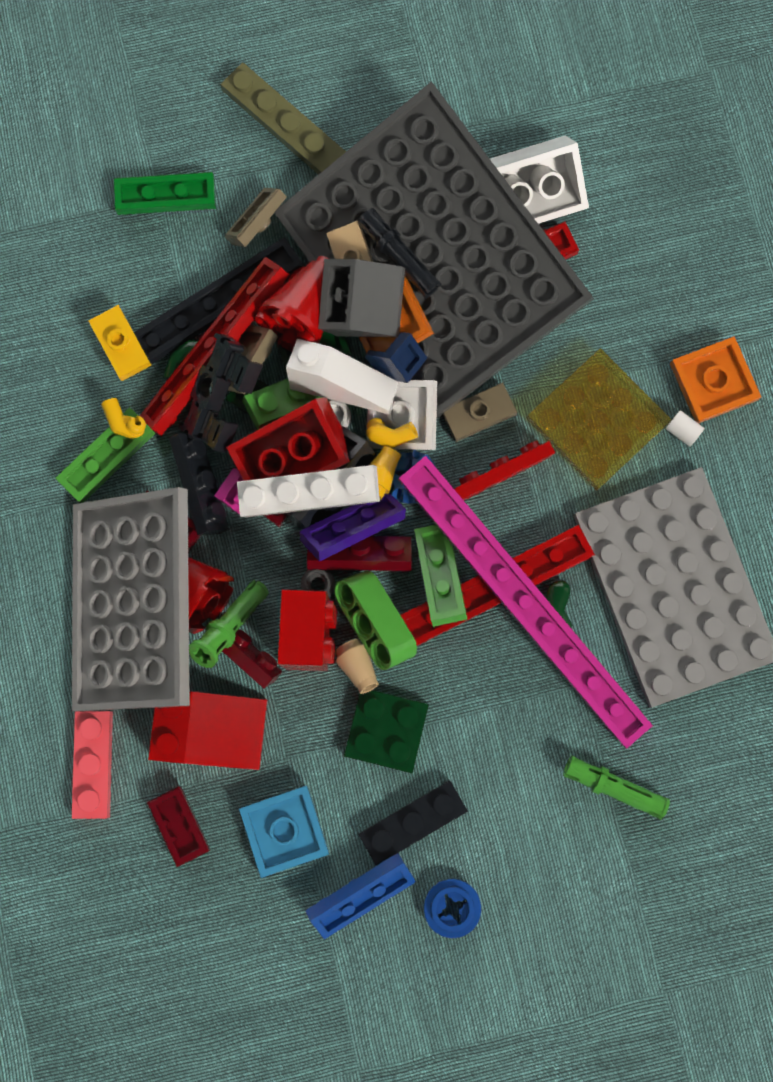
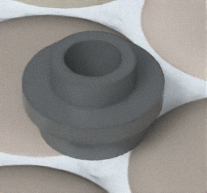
[301,569,335,597]

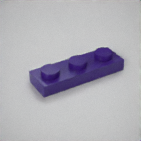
[300,493,406,562]

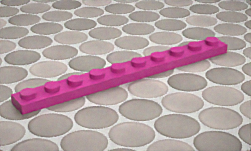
[398,456,653,749]

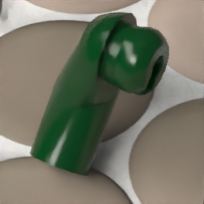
[163,340,198,380]
[545,580,573,628]

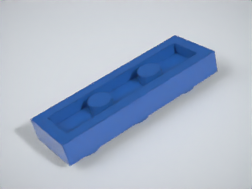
[305,853,416,940]

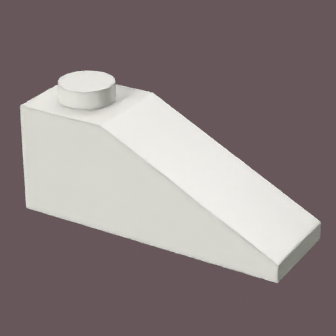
[286,338,399,414]

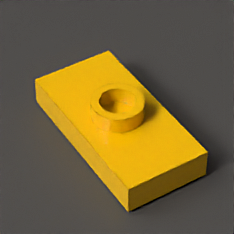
[88,305,152,381]

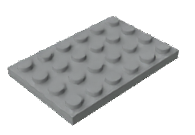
[573,467,773,708]
[72,487,190,711]

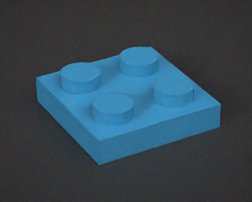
[239,785,330,878]

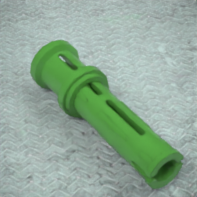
[189,580,269,668]

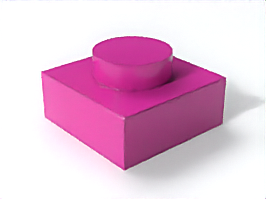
[214,468,243,515]

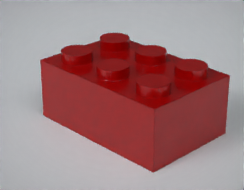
[278,590,337,671]

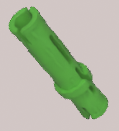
[563,755,670,820]

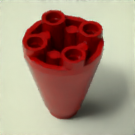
[255,256,330,352]

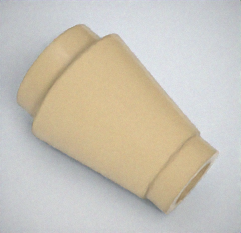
[335,639,379,694]

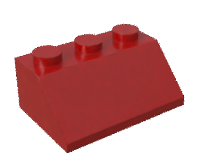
[226,397,350,481]

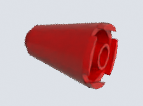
[188,557,234,634]

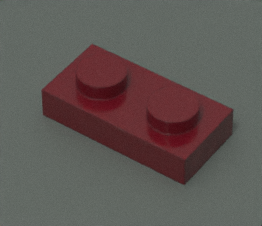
[222,629,283,689]

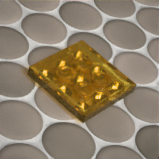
[526,348,672,491]

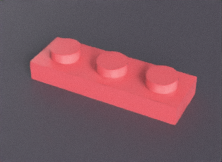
[72,711,113,819]

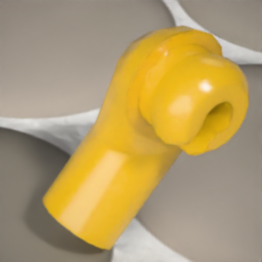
[101,398,146,439]
[366,418,418,448]

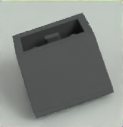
[318,259,405,338]

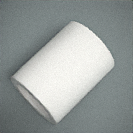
[665,410,705,447]

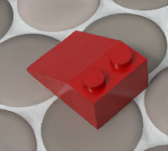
[148,691,268,770]

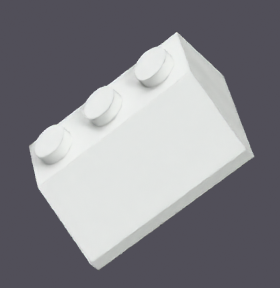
[490,135,589,224]

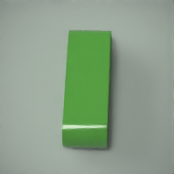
[334,570,417,670]

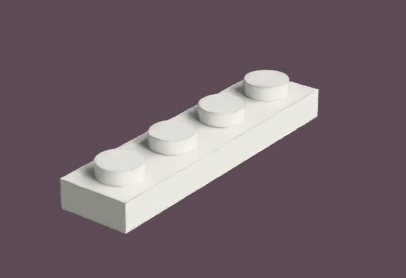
[237,465,380,517]

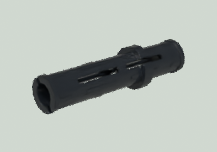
[358,208,442,299]

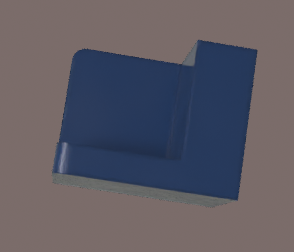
[365,332,427,383]

